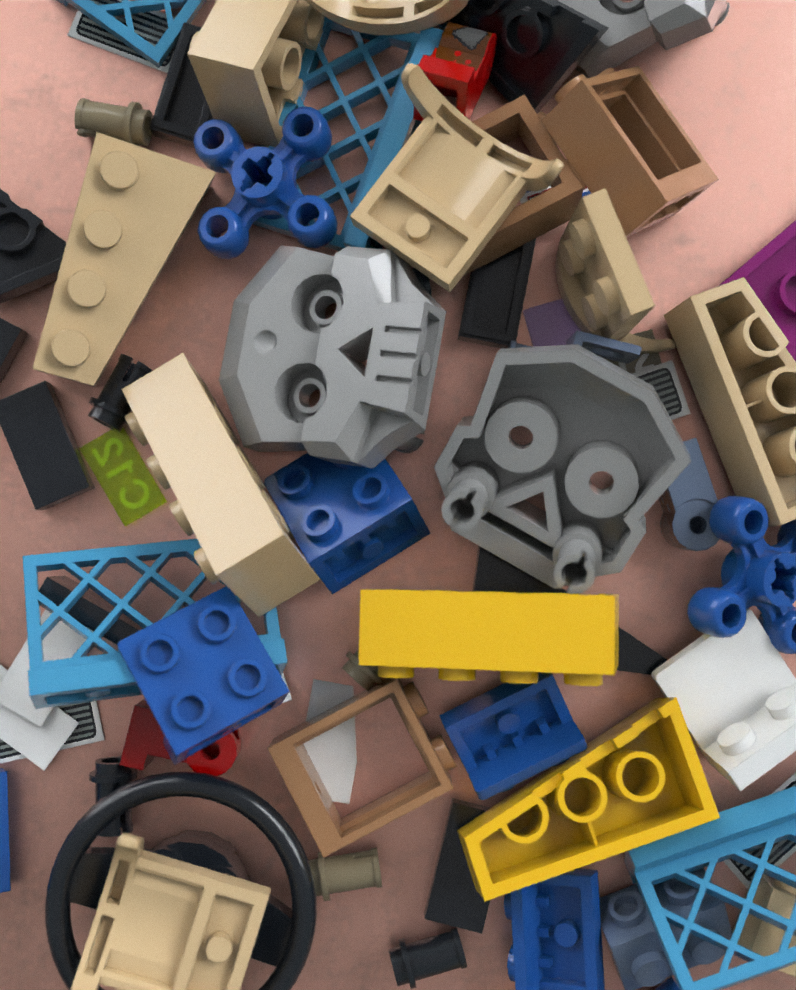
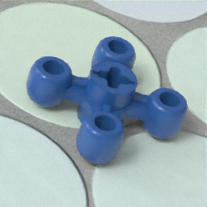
[194,106,338,259]
[687,496,796,654]

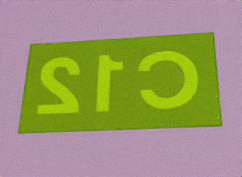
[79,427,167,526]

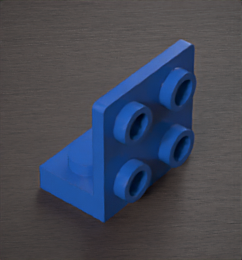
[264,452,431,595]
[118,587,290,765]

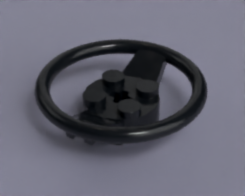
[45,772,317,990]

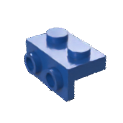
[439,672,587,800]
[504,868,605,990]

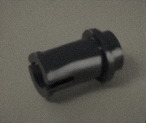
[88,354,153,432]
[89,756,137,837]
[388,928,467,989]

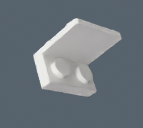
[651,608,796,791]

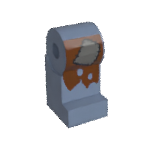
[659,438,719,551]

